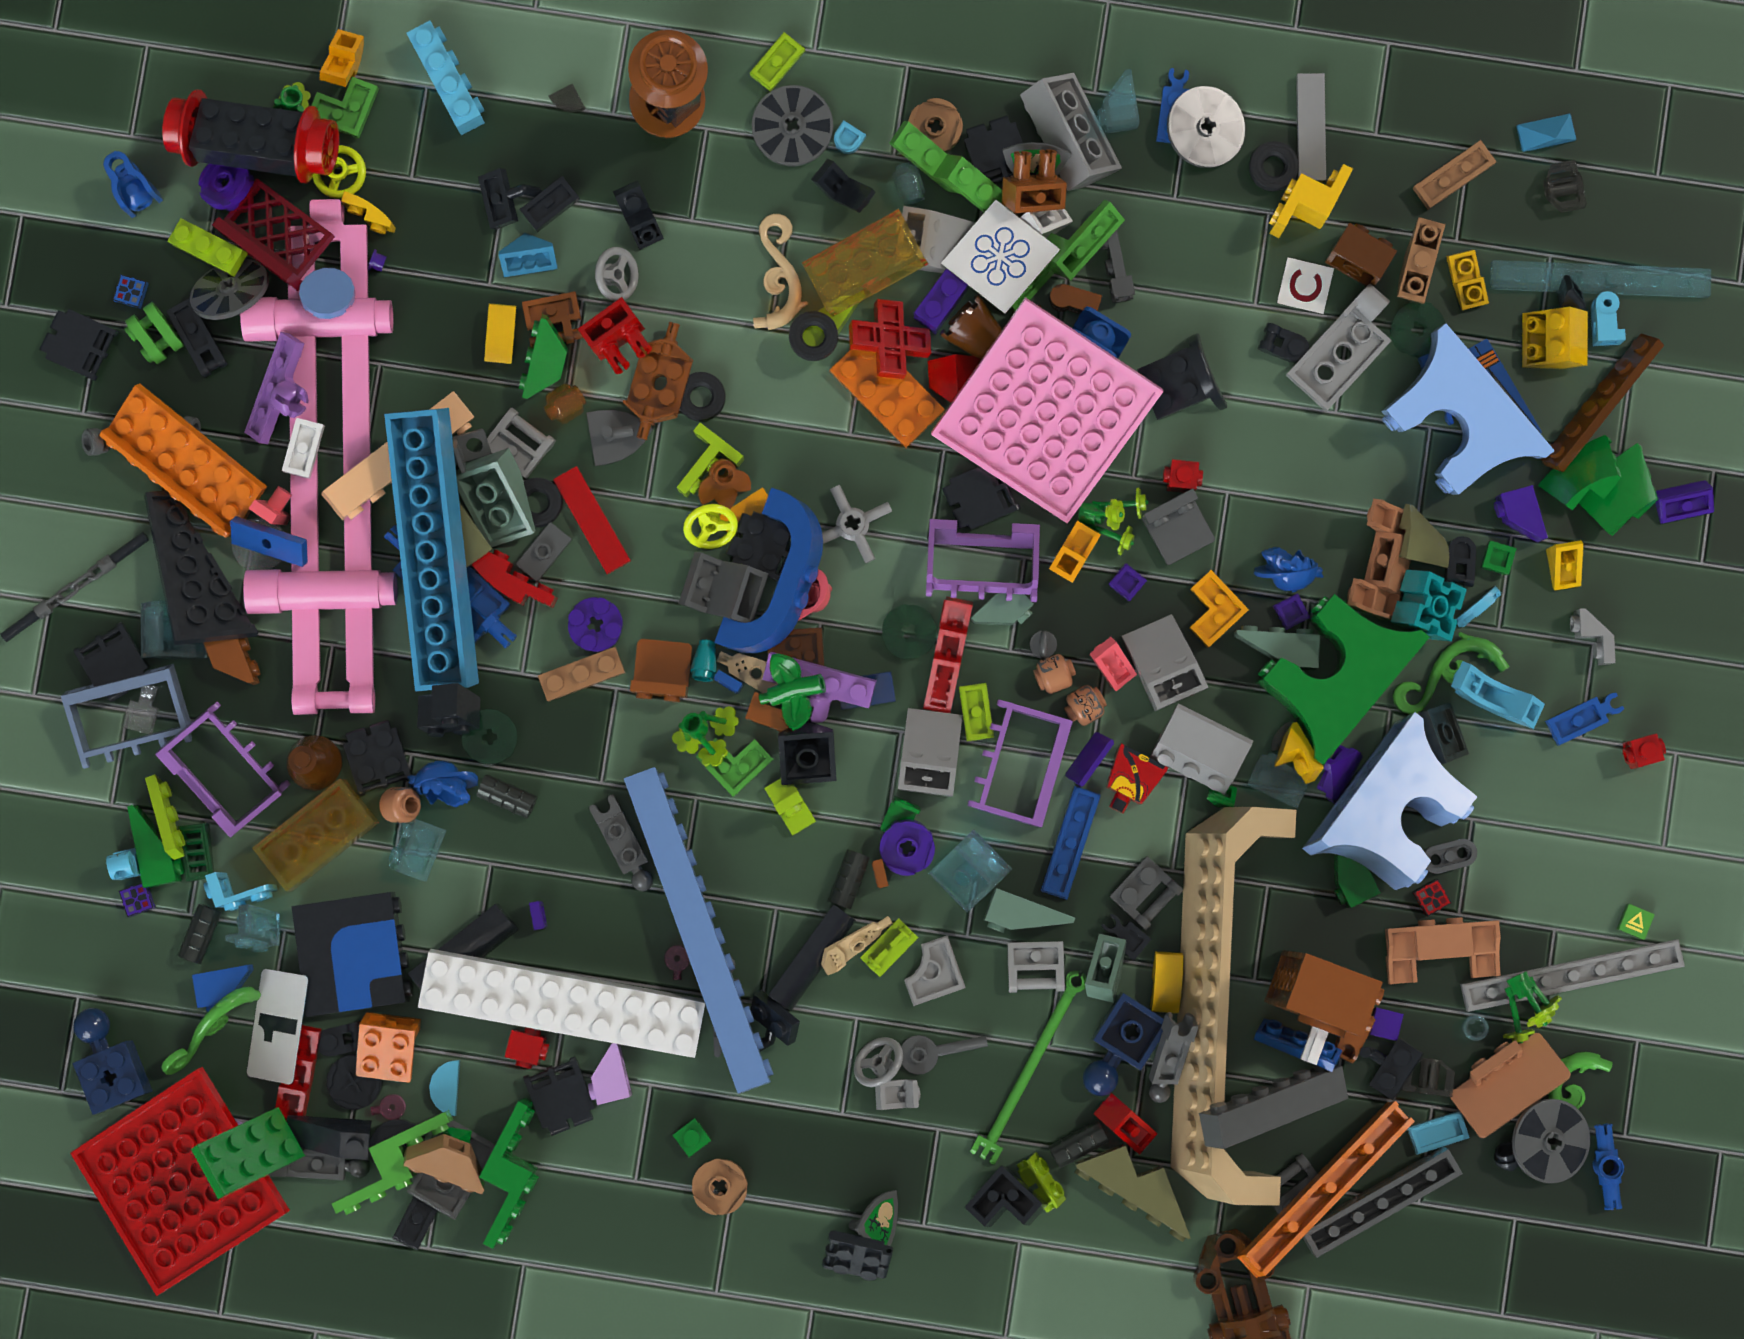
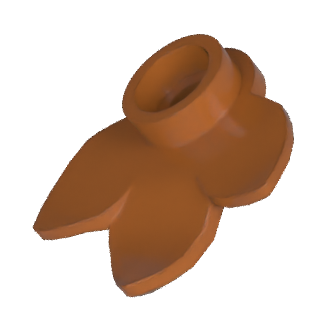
[698,459,751,509]

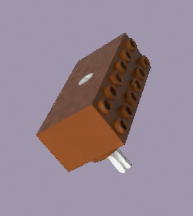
[1264,950,1384,1065]

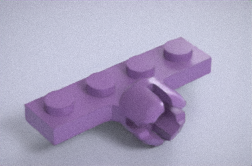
[245,332,309,444]
[762,652,877,723]

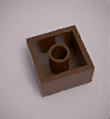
[1325,223,1397,287]

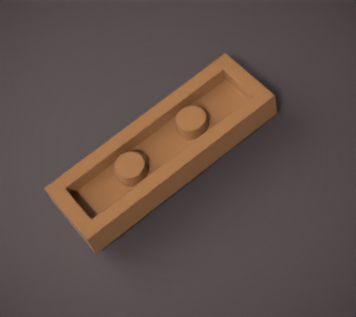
[1413,140,1496,210]
[538,647,625,702]

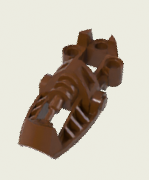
[1193,1228,1291,1339]

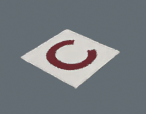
[1277,258,1334,314]

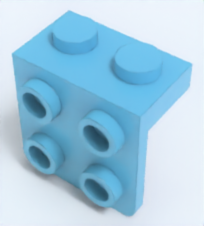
[204,872,278,911]

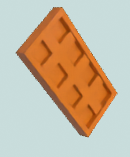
[830,349,945,448]

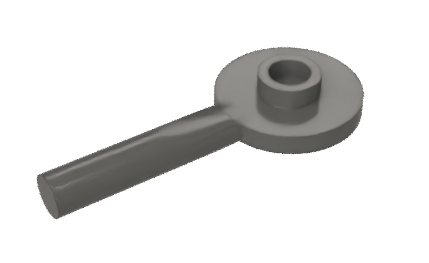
[901,1035,988,1074]

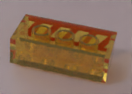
[802,209,929,317]
[252,778,380,892]

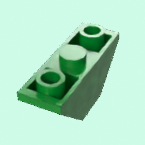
[519,314,568,399]

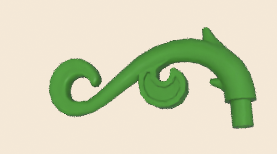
[1393,632,1510,714]
[161,987,261,1075]
[1549,1052,1613,1109]

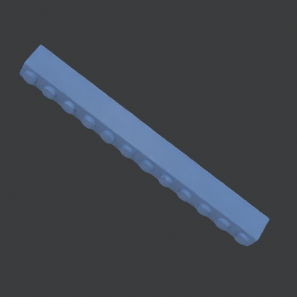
[624,767,773,1094]

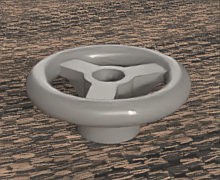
[595,247,639,302]
[854,1037,903,1087]

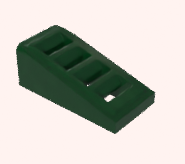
[178,823,214,882]

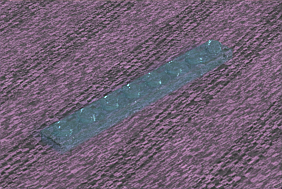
[1490,260,1711,298]

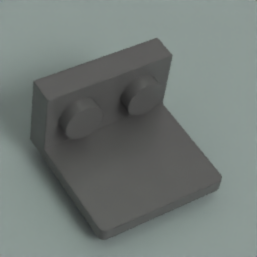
[1142,489,1215,565]

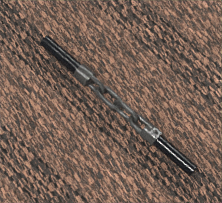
[0,532,149,642]

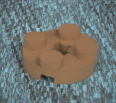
[909,98,963,153]
[692,1158,748,1215]

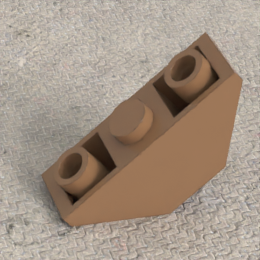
[1397,217,1445,304]
[403,1134,485,1194]

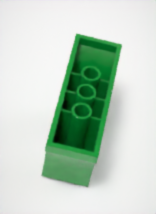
[1257,594,1430,765]

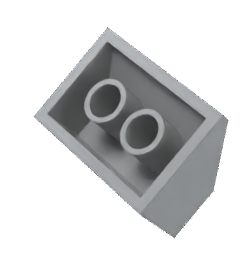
[1150,703,1253,795]

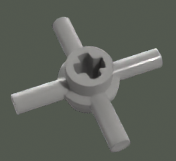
[822,485,892,564]

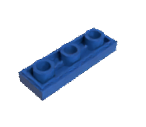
[230,516,308,567]
[1254,1018,1342,1072]

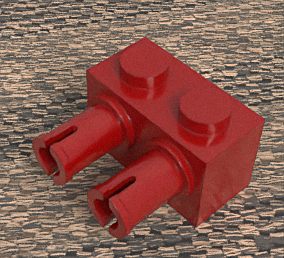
[578,297,652,374]

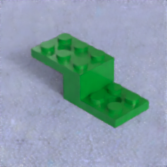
[479,1098,539,1249]

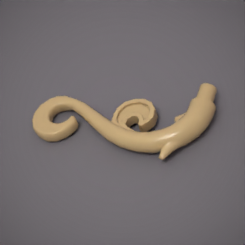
[753,214,808,330]

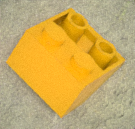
[1522,307,1588,369]

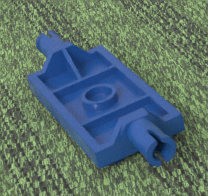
[384,525,517,649]

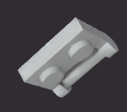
[482,408,556,479]
[1007,941,1065,993]

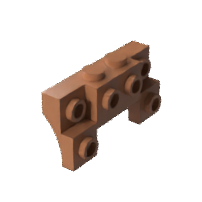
[1347,499,1411,622]
[1385,917,1501,984]

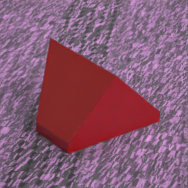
[927,354,981,403]

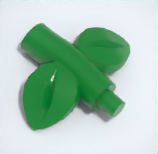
[759,654,826,731]

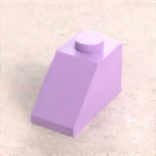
[588,1043,632,1105]

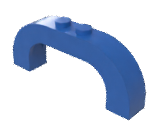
[714,488,823,653]

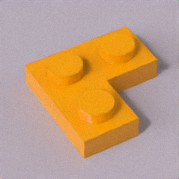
[1189,570,1249,648]

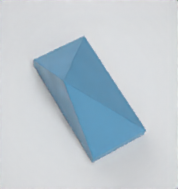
[1516,114,1576,152]
[499,233,558,277]

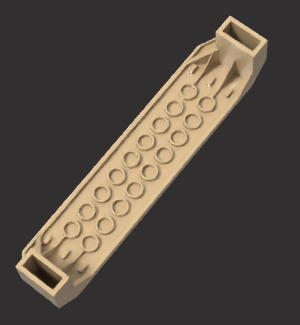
[1171,807,1296,1205]

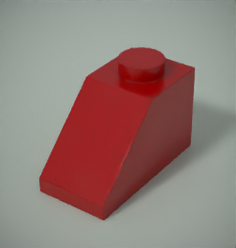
[1094,1093,1158,1155]

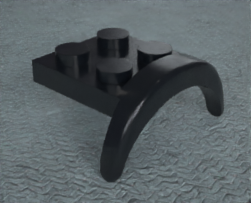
[1137,333,1227,420]

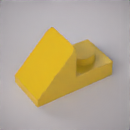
[1274,722,1324,784]

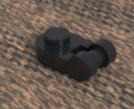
[1258,323,1309,363]
[1444,536,1476,587]
[318,1021,361,1056]

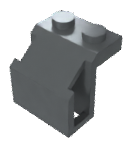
[678,551,768,623]

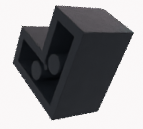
[417,683,481,737]
[964,1165,1048,1227]

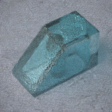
[1097,69,1140,134]

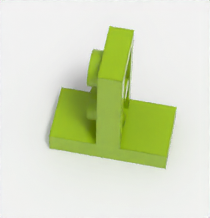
[677,423,744,497]
[764,778,816,836]

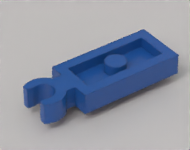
[1156,68,1189,143]
[1545,693,1624,746]

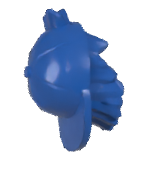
[1253,547,1323,592]
[408,761,478,807]

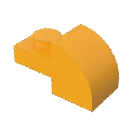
[320,29,364,87]
[1049,520,1101,583]

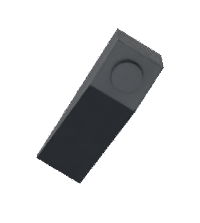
[287,1115,372,1160]

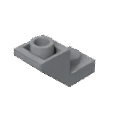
[1570,609,1615,665]

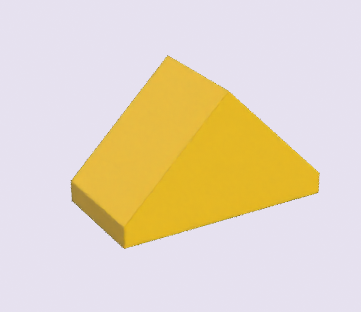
[1546,540,1583,591]

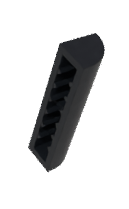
[408,904,519,989]
[768,904,856,1011]

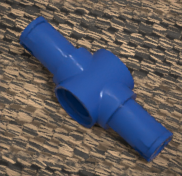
[1593,1123,1624,1210]

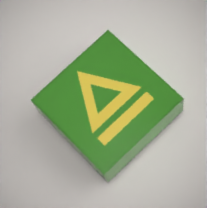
[1617,904,1655,940]

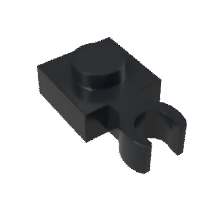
[1101,914,1152,961]

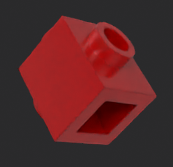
[1163,459,1203,493]
[1622,733,1666,769]
[504,1027,550,1069]

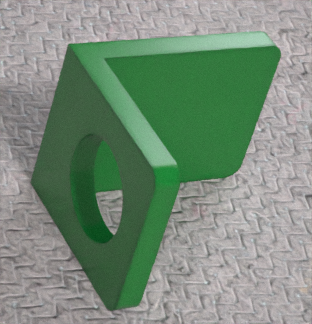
[880,795,920,832]

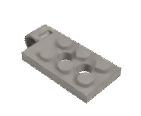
[1286,283,1392,412]

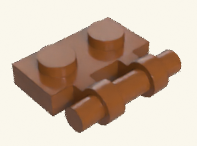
[522,291,583,348]

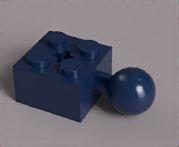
[1083,992,1164,1096]
[72,1008,153,1115]

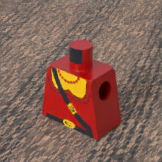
[1106,743,1168,814]

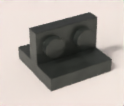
[1418,702,1469,765]

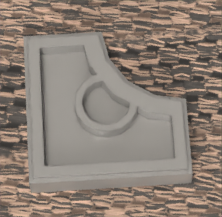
[904,935,966,1006]

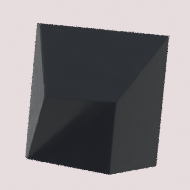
[778,721,837,785]

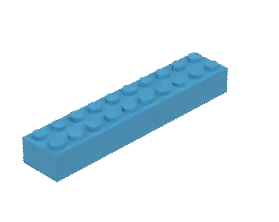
[384,408,479,691]

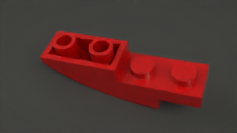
[472,549,558,608]

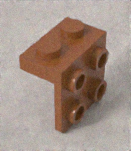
[630,639,692,702]

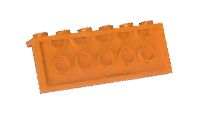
[99,383,267,538]

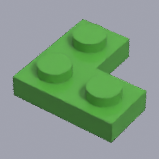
[311,77,379,138]
[695,738,774,797]

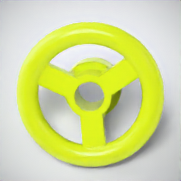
[313,145,366,199]
[683,504,738,549]

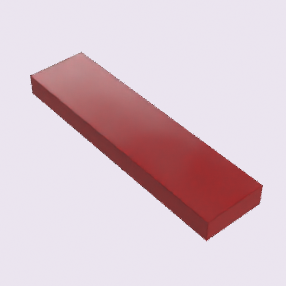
[553,466,631,575]

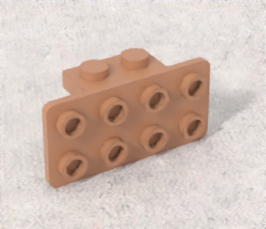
[1450,1033,1571,1138]

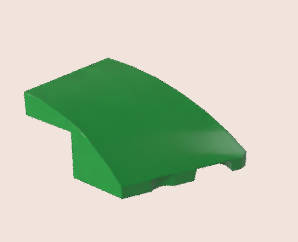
[1538,435,1622,510]
[1579,443,1658,536]

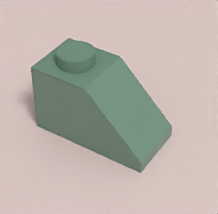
[970,580,1034,625]
[1085,934,1126,1003]

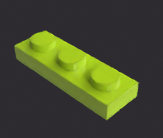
[167,218,248,277]
[145,774,185,860]

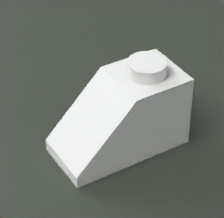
[1020,209,1073,238]

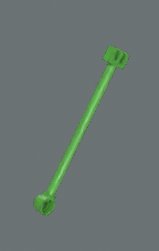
[969,970,1086,1165]

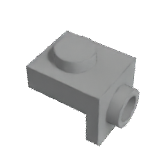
[875,1079,921,1110]

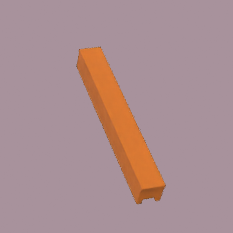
[1237,1101,1415,1278]

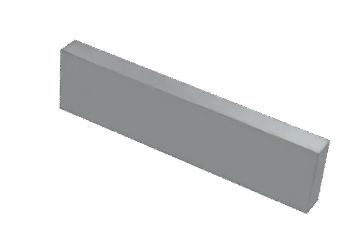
[1296,73,1326,183]

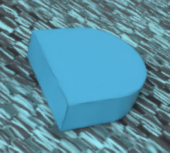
[834,120,866,154]

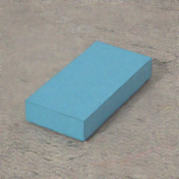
[1407,1111,1470,1155]

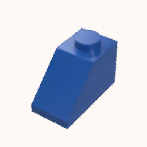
[192,964,254,1012]

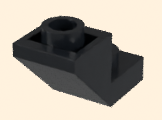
[613,180,664,250]

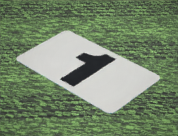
[247,969,308,1084]

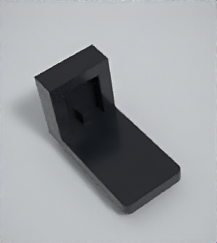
[811,158,876,213]

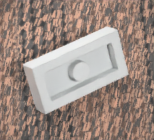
[282,418,325,479]

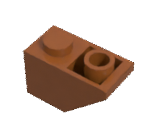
[203,638,261,685]

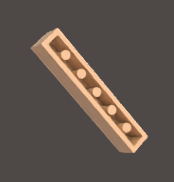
[321,391,474,521]

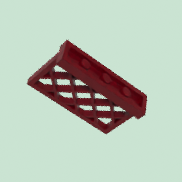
[212,179,335,291]

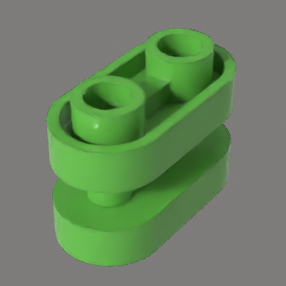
[124,302,185,365]

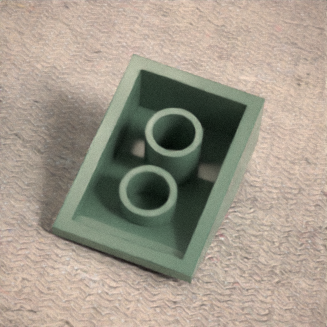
[456,448,536,547]
[983,888,1075,933]

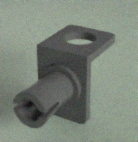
[453,428,491,473]

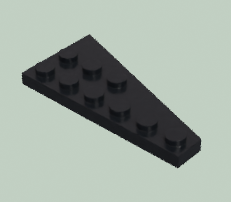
[144,490,258,646]

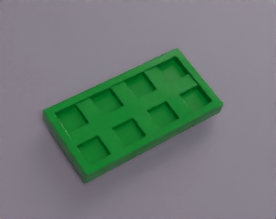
[191,1107,305,1199]

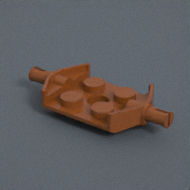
[623,322,693,440]

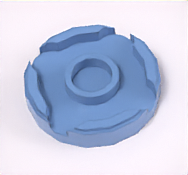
[299,268,355,319]

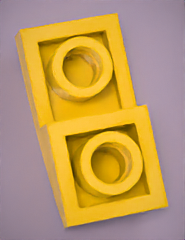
[341,191,396,234]
[1446,250,1489,310]
[484,303,516,364]
[1150,952,1183,1013]

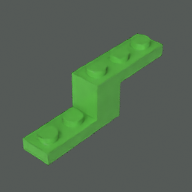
[889,121,1014,213]
[1010,200,1125,311]
[332,1110,453,1215]

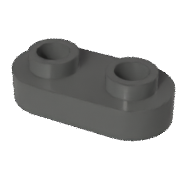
[1424,839,1477,874]

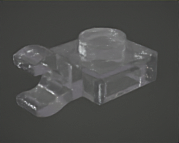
[123,685,159,735]

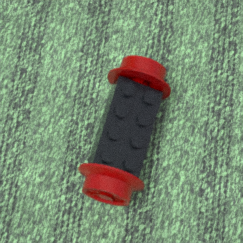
[162,89,339,183]

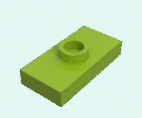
[750,32,805,92]
[959,683,994,742]

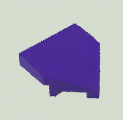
[1317,745,1363,804]

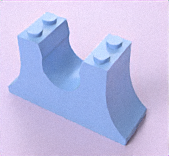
[1381,323,1555,495]
[1302,712,1477,890]

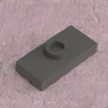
[516,522,572,582]

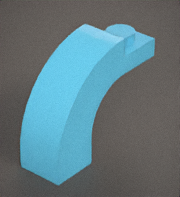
[1451,661,1545,729]

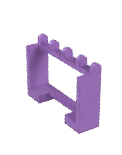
[926,519,1040,602]
[967,699,1073,828]
[155,701,290,837]

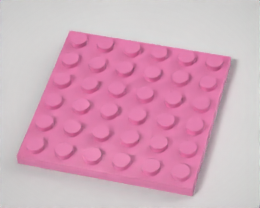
[931,297,1163,524]

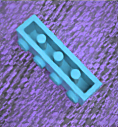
[406,21,485,135]

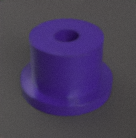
[368,249,387,272]

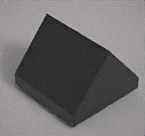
[1557,274,1586,310]

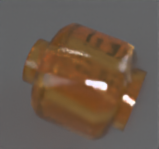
[544,383,586,424]

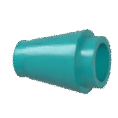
[690,640,717,682]

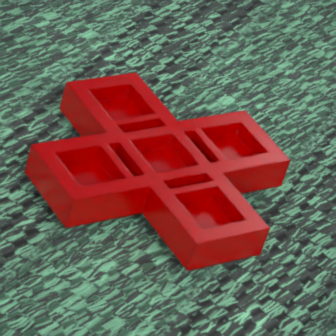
[849,299,931,379]

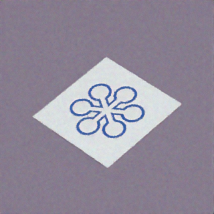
[941,200,1060,313]

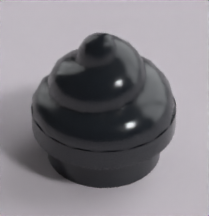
[1494,1142,1519,1171]

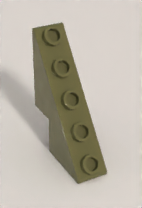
[1074,1144,1191,1242]

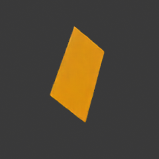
[720,487,768,532]

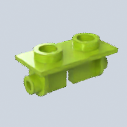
[860,918,918,977]
[1017,1152,1066,1213]

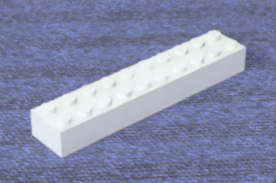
[418,949,705,1058]

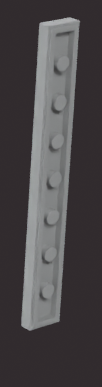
[1460,939,1685,1012]

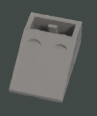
[895,206,976,275]
[1121,614,1209,711]
[898,708,963,797]

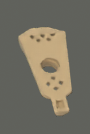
[717,652,777,693]
[821,916,893,975]

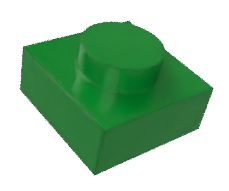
[1481,540,1517,575]
[673,1118,712,1157]

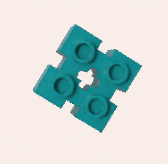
[1391,570,1467,642]

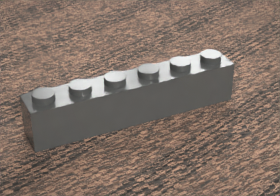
[1199,1065,1348,1149]
[1303,1147,1463,1258]

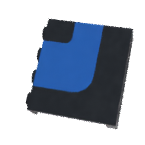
[291,892,413,1017]

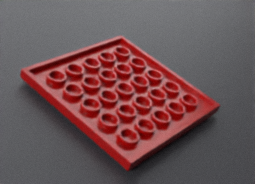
[70,1067,290,1296]

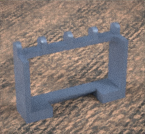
[61,664,192,769]

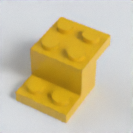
[1269,164,1353,238]

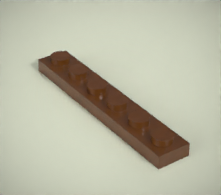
[1540,333,1664,472]

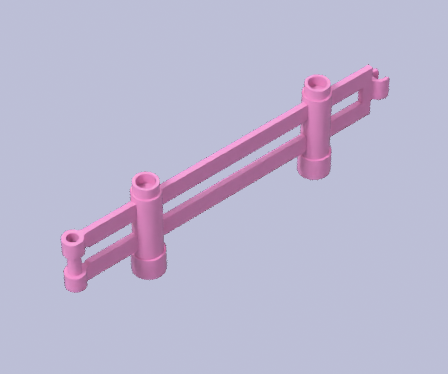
[240,199,398,715]

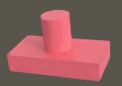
[249,486,292,525]
[1090,637,1137,691]

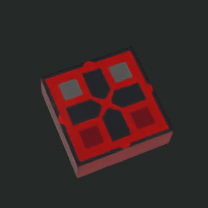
[1412,879,1452,917]

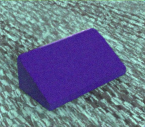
[1655,480,1714,524]
[1065,732,1114,787]

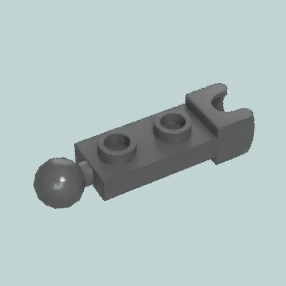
[1101,205,1135,303]
[589,794,653,891]
[1149,1012,1198,1103]
[269,1148,370,1180]

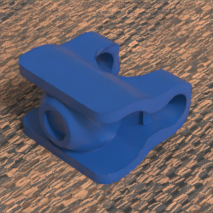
[103,151,164,218]
[1072,306,1131,359]

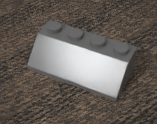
[1020,73,1122,191]

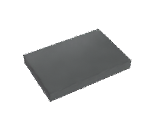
[407,1120,495,1220]

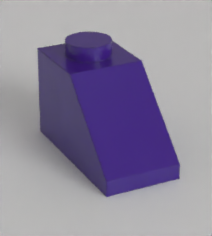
[1494,485,1548,542]

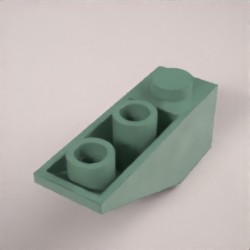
[1234,626,1320,670]

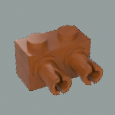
[1002,149,1067,213]

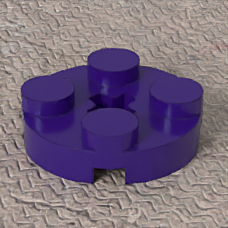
[198,164,254,211]
[568,597,624,653]
[880,819,935,876]

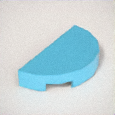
[1455,586,1501,628]
[429,1060,460,1116]

